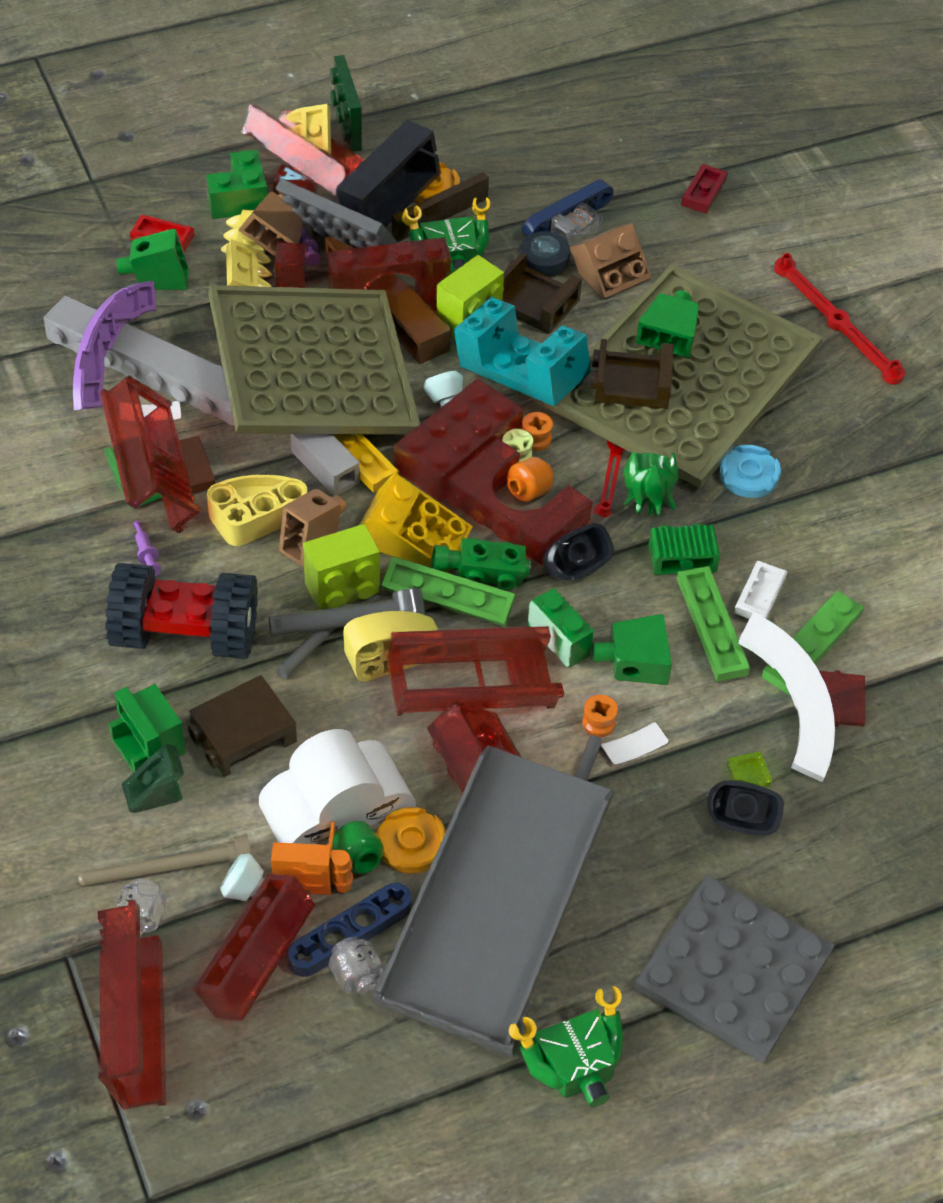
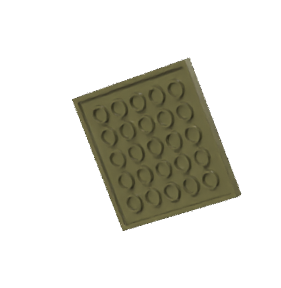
[208,285,421,434]

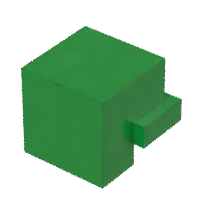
[108,684,186,778]

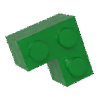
[206,150,267,219]

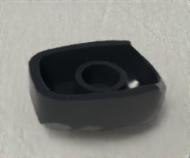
[543,523,614,580]
[707,780,784,835]

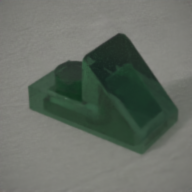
[122,743,184,813]

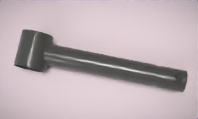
[269,588,426,636]

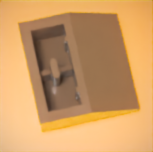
[569,223,652,299]

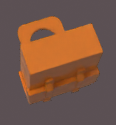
[271,821,353,895]

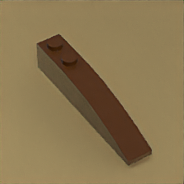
[325,236,452,364]

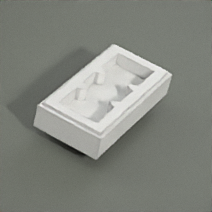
[734,560,788,619]

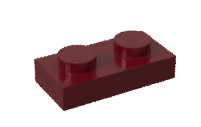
[681,164,728,214]

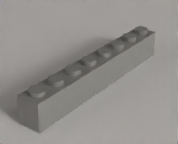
[43,296,234,425]

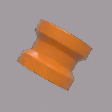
[522,412,553,451]
[582,694,618,738]

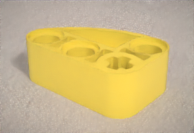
[207,475,307,546]
[343,611,447,682]

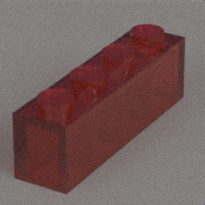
[193,873,315,1021]

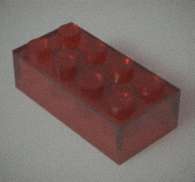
[395,378,524,502]

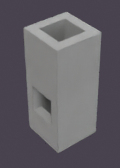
[290,434,360,495]

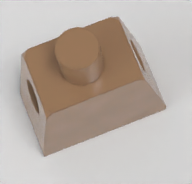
[238,192,303,262]
[279,489,346,567]

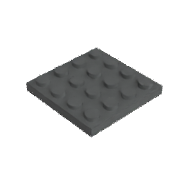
[276,179,413,270]
[634,875,835,1063]

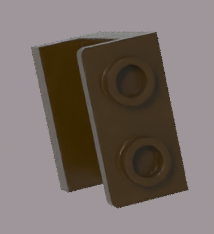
[502,253,582,334]
[590,339,674,409]
[187,675,297,777]

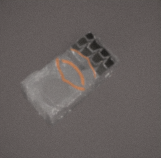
[551,203,604,252]

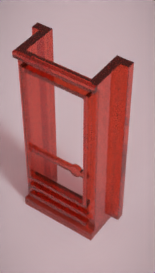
[241,104,364,196]
[100,375,201,533]
[386,626,564,716]
[98,900,166,1110]

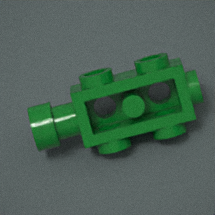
[431,538,531,590]

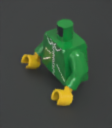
[402,197,490,274]
[509,986,624,1107]

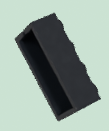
[336,120,441,228]

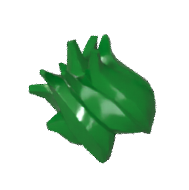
[623,452,678,517]

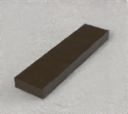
[392,172,489,242]

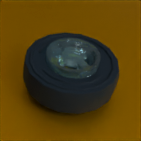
[519,231,570,276]

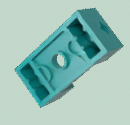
[454,297,591,406]

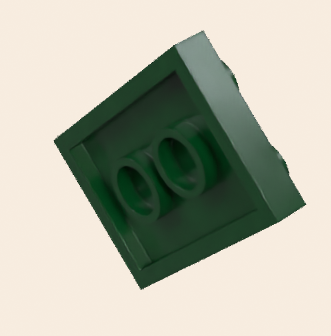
[330,55,362,152]

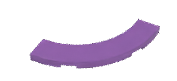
[73,281,157,410]

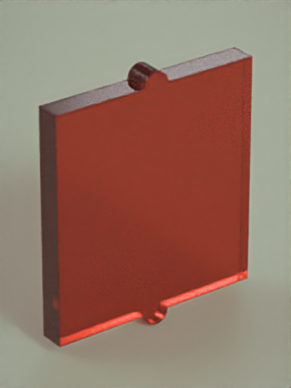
[819,670,865,727]

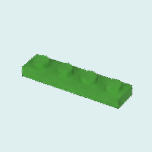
[381,556,516,627]
[677,566,750,682]
[762,590,864,695]

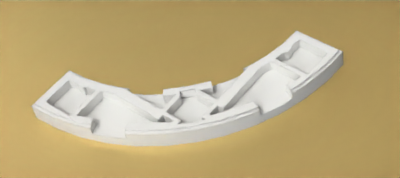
[738,612,835,783]

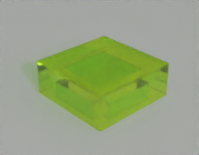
[726,751,772,788]

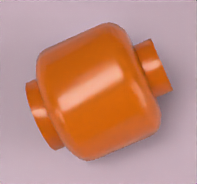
[507,457,554,502]

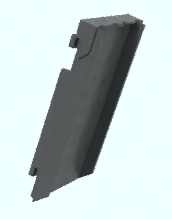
[372,746,615,1057]

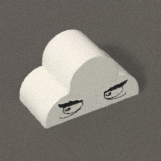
[259,729,416,845]

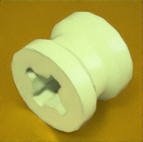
[501,429,533,467]

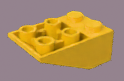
[359,473,473,573]

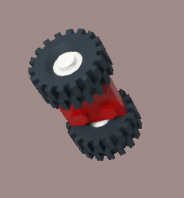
[105,563,258,659]

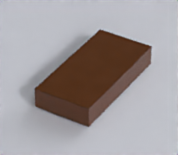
[169,436,216,495]

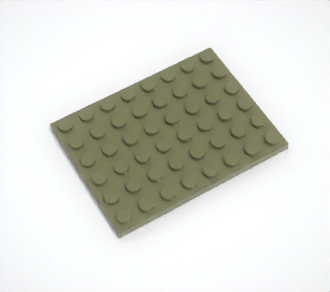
[544,264,823,488]

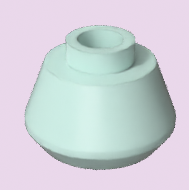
[423,371,463,407]
[220,853,267,901]

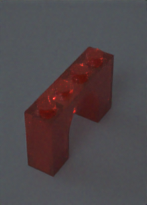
[328,237,451,311]
[446,437,593,565]

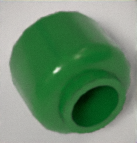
[333,821,384,874]

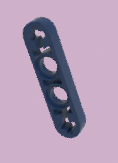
[522,179,614,237]
[288,883,411,977]

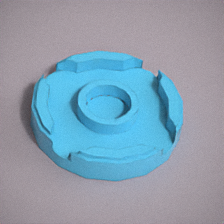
[718,445,781,498]

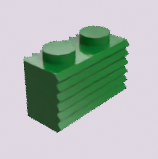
[648,524,720,575]
[527,588,594,668]

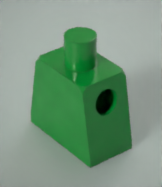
[117,229,189,290]
[636,290,699,358]
[592,614,672,685]

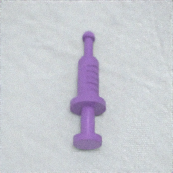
[299,223,321,266]
[133,520,161,576]

